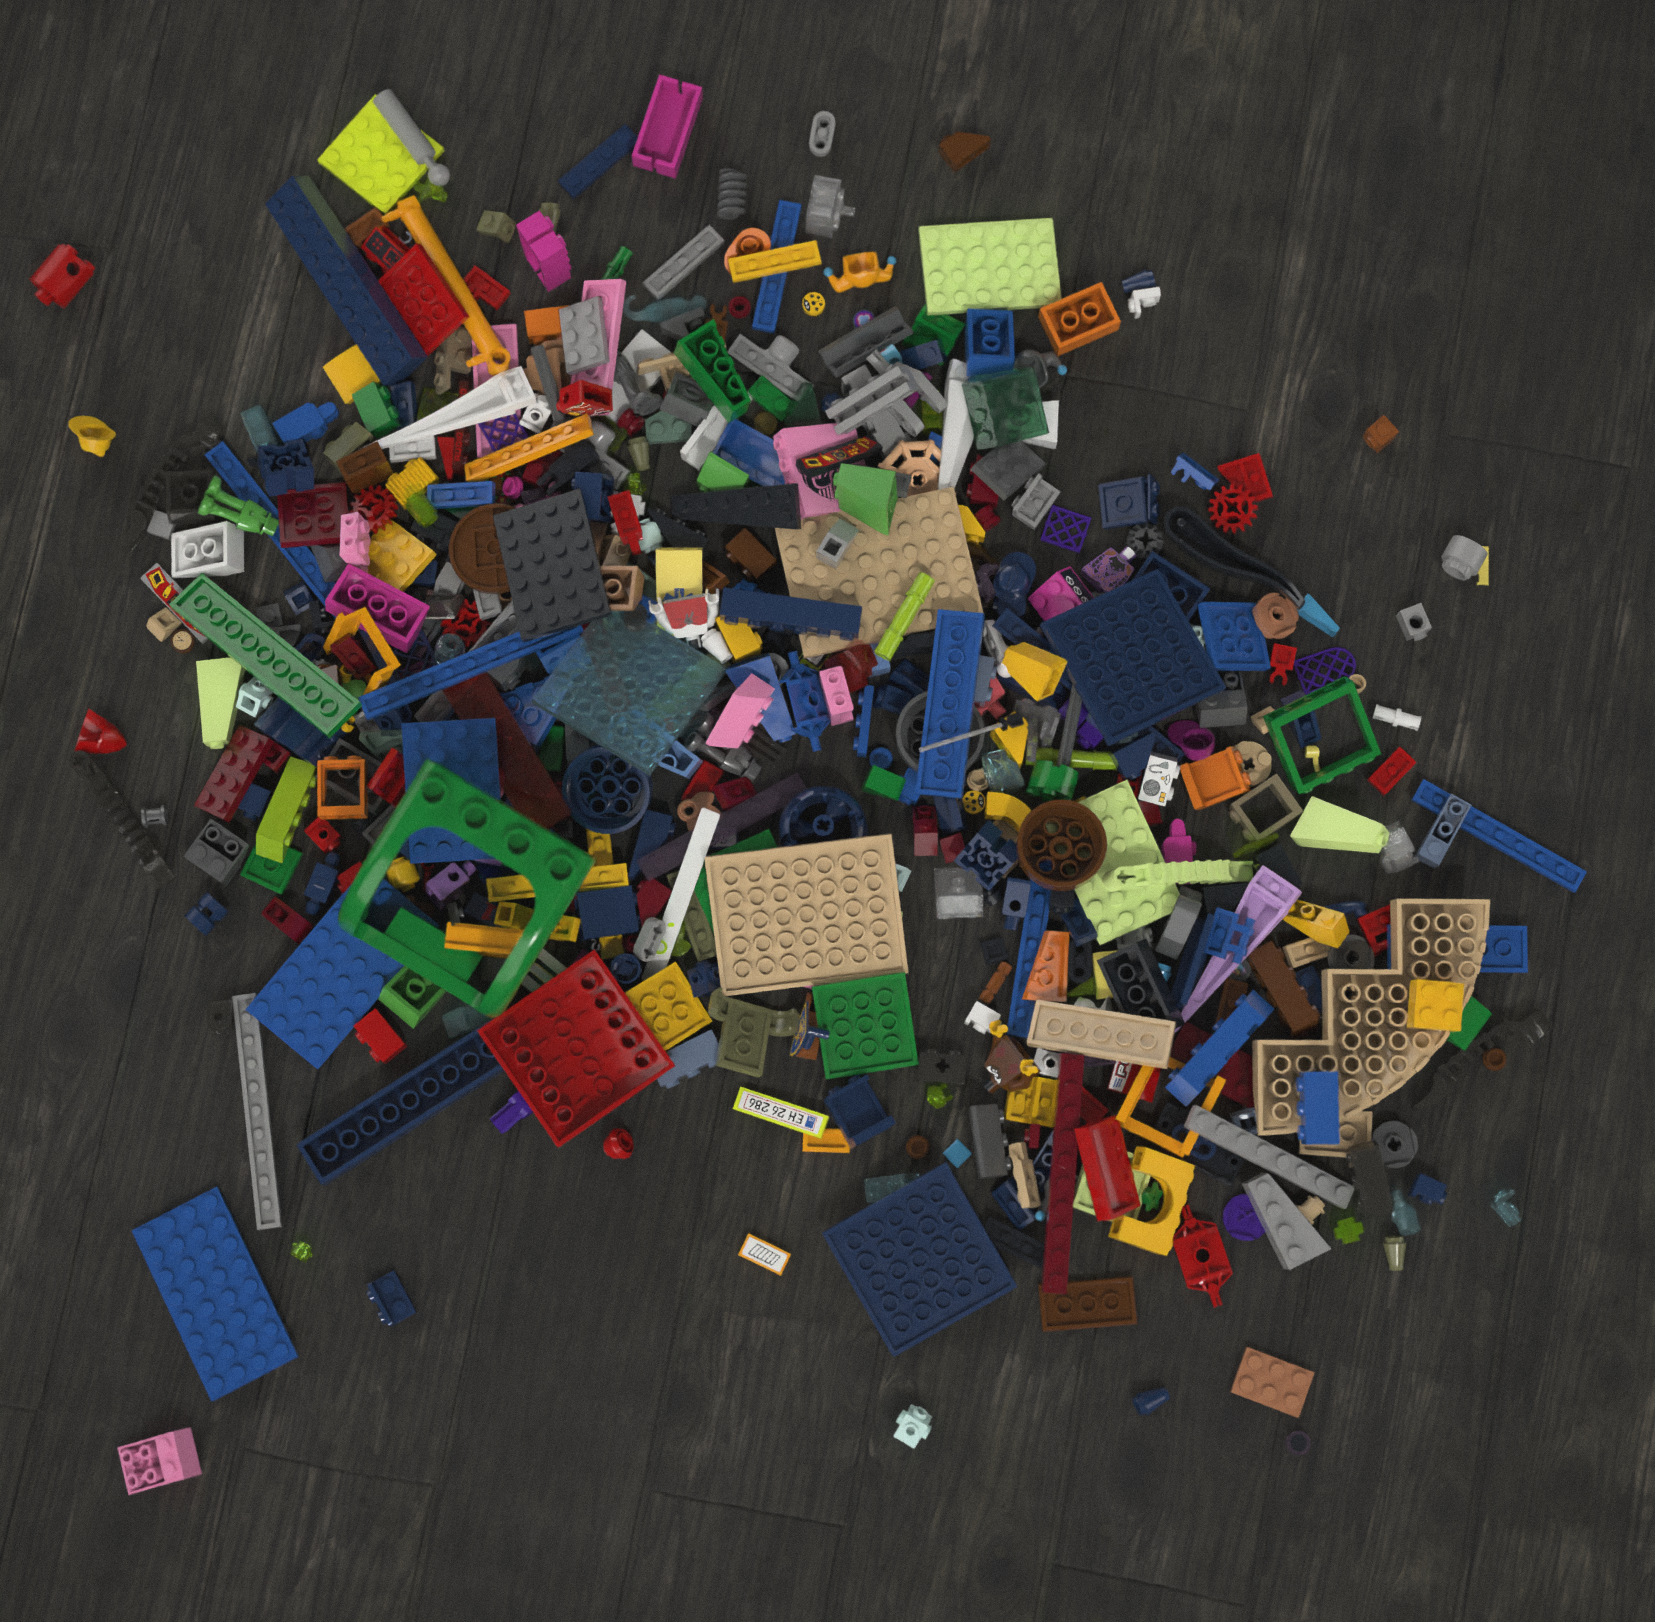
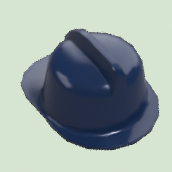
[993,552,1036,604]

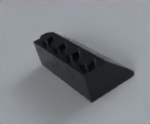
[1097,939,1185,1029]

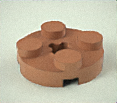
[1252,593,1299,639]

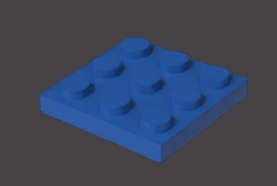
[1198,602,1271,671]

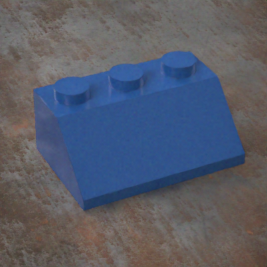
[1296,1072,1340,1144]

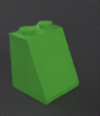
[833,463,898,535]

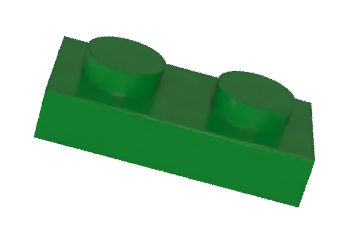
[747,375,796,423]

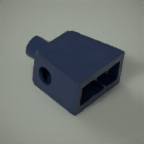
[1001,876,1031,930]

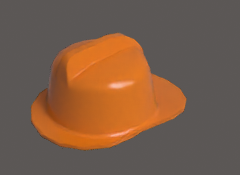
[724,228,771,274]

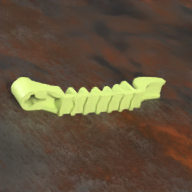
[1103,859,1254,892]

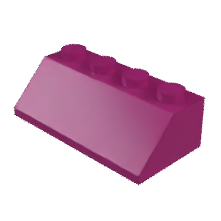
[325,563,430,653]

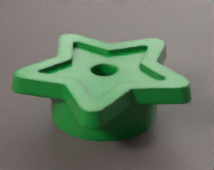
[1142,1182,1163,1211]

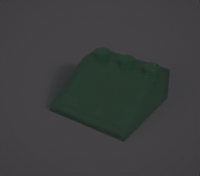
[961,367,1049,450]

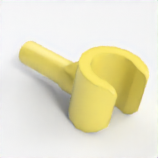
[1305,746,1320,772]

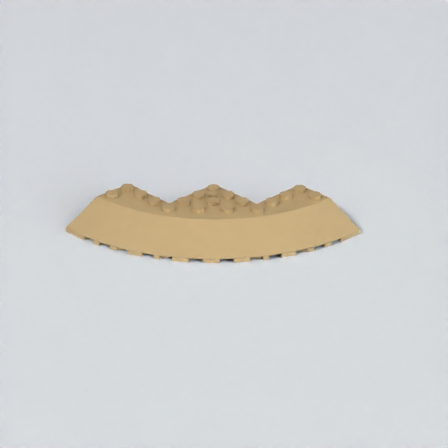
[1252,899,1490,1136]

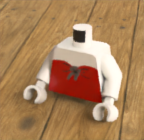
[648,589,719,649]

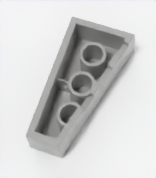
[841,365,912,462]
[1242,1173,1331,1270]

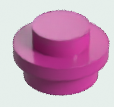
[503,476,523,499]

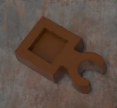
[705,304,728,342]

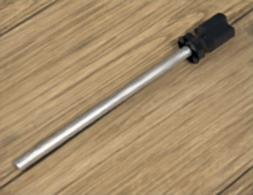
[919,712,1024,753]

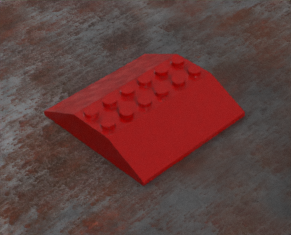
[477,949,675,1148]

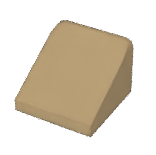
[147,607,182,642]

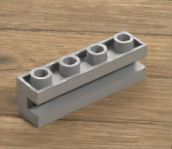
[825,363,919,435]

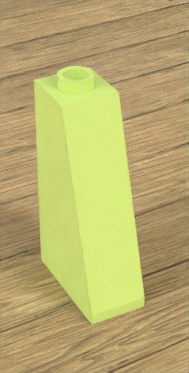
[196,657,246,749]
[1290,796,1390,853]

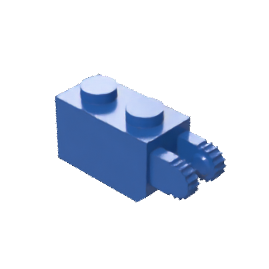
[272,402,339,445]

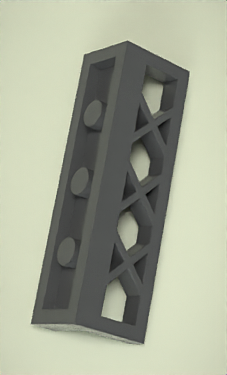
[818,306,913,378]

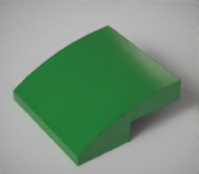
[902,303,965,366]

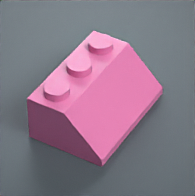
[706,674,775,748]

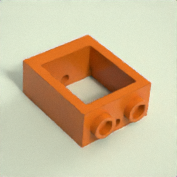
[317,756,368,820]

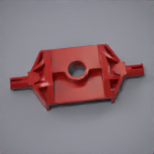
[1173,1205,1233,1308]

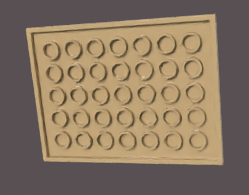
[774,487,983,659]
[704,833,908,996]

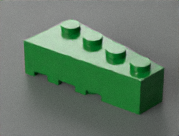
[674,319,751,423]

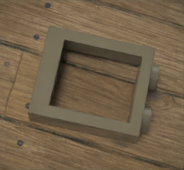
[1228,773,1303,845]

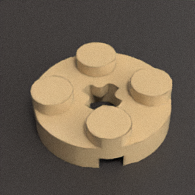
[1234,741,1272,787]

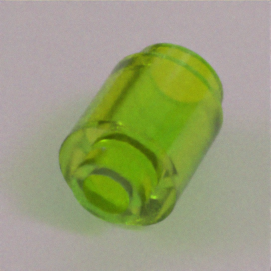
[405,493,439,528]

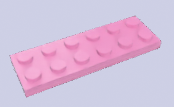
[571,279,626,416]
[472,324,523,459]

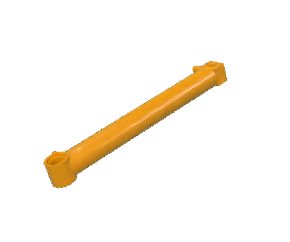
[381,195,510,376]

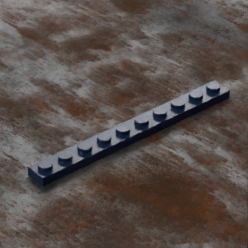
[992,608,1184,764]

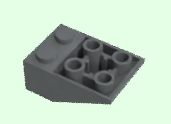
[1196,671,1248,728]

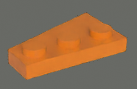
[1022,931,1069,1002]

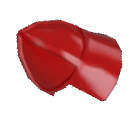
[74,708,127,754]

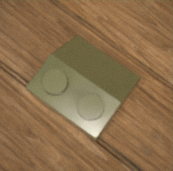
[323,422,375,474]

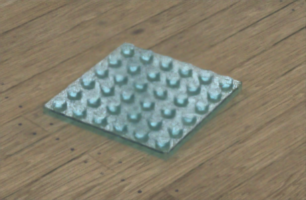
[532,611,726,776]

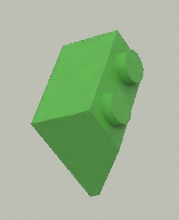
[696,452,750,493]

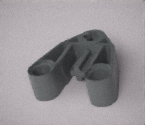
[1155,885,1203,960]

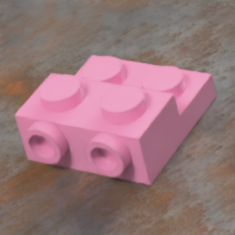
[340,512,371,573]

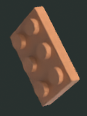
[1230,1347,1314,1418]

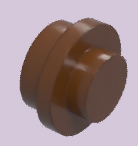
[1482,1047,1507,1071]
[906,1135,929,1159]

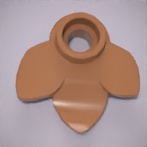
[677,792,723,834]

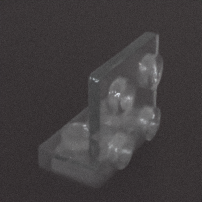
[1013,698,1061,748]

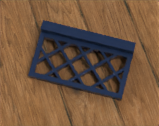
[358,628,441,685]
[1171,913,1215,1011]

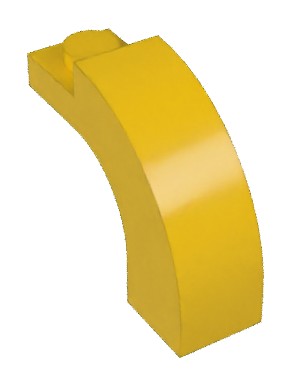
[985,792,1040,867]
[494,901,581,942]

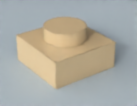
[1251,706,1274,734]

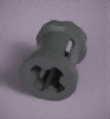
[141,805,169,828]

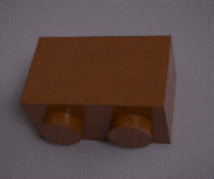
[725,528,777,583]

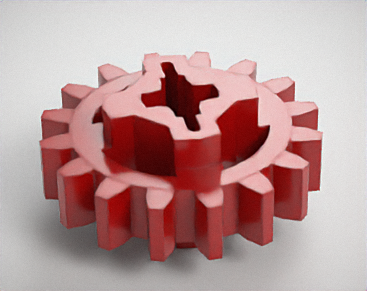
[1208,484,1259,534]
[348,485,399,534]
[440,599,491,650]

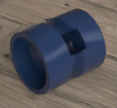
[184,892,229,936]
[610,953,642,987]

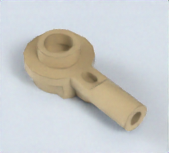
[967,756,1008,792]

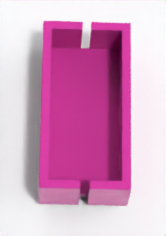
[632,75,703,178]
[516,210,572,292]

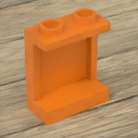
[1180,746,1251,810]

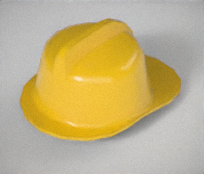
[68,416,116,457]

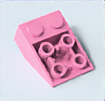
[118,1427,202,1495]

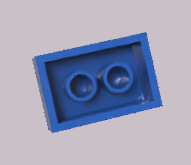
[965,308,1015,379]

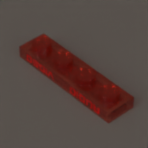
[452,381,474,475]

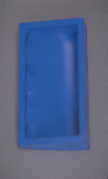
[712,419,785,486]

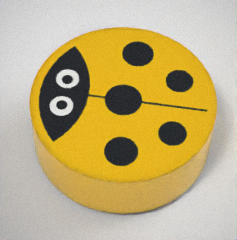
[802,292,825,316]
[963,790,985,814]

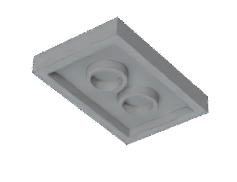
[559,296,610,375]

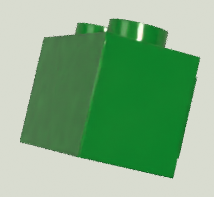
[352,381,401,439]

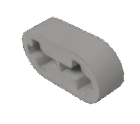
[633,917,666,962]

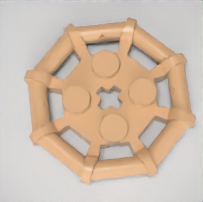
[878,439,956,498]

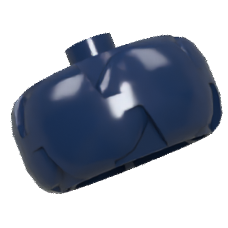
[779,786,868,847]

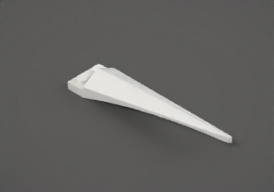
[937,359,993,490]
[357,366,537,451]

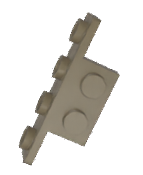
[434,326,472,394]

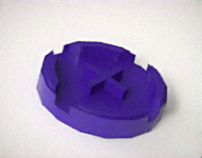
[1223,1194,1265,1241]

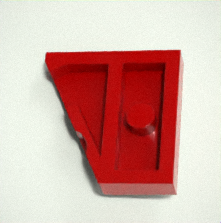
[1217,453,1273,504]

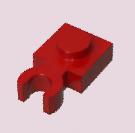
[1269,643,1297,686]

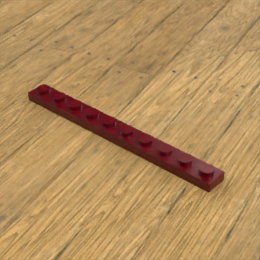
[1041,1053,1084,1294]

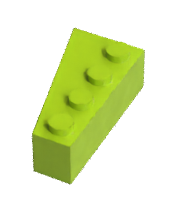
[256,756,317,863]

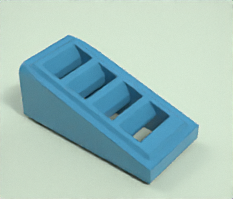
[1297,593,1340,637]

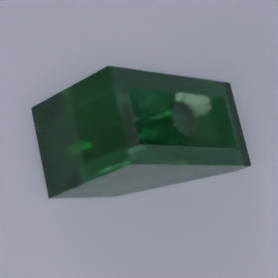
[784,382,822,428]

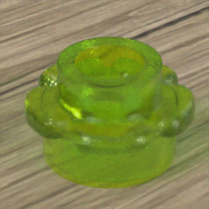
[290,1241,313,1262]

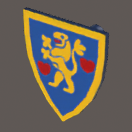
[790,1001,830,1056]

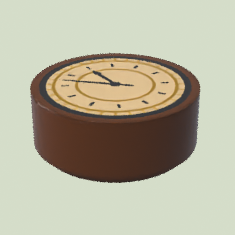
[171,629,195,653]

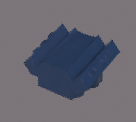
[254,697,347,767]

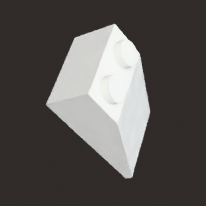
[171,521,244,578]

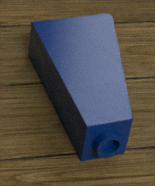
[725,653,796,743]

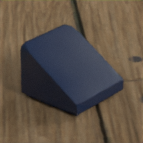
[283,581,314,615]

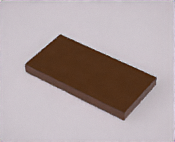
[1038,1276,1137,1332]

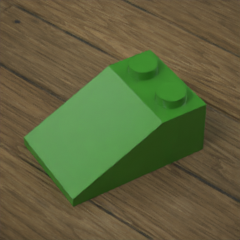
[378,966,447,1029]

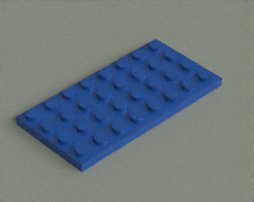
[245,879,440,1069]
[132,1187,299,1402]

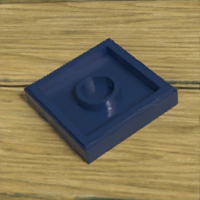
[1098,477,1149,530]

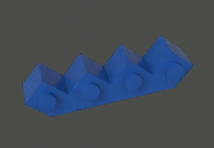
[1165,990,1274,1106]

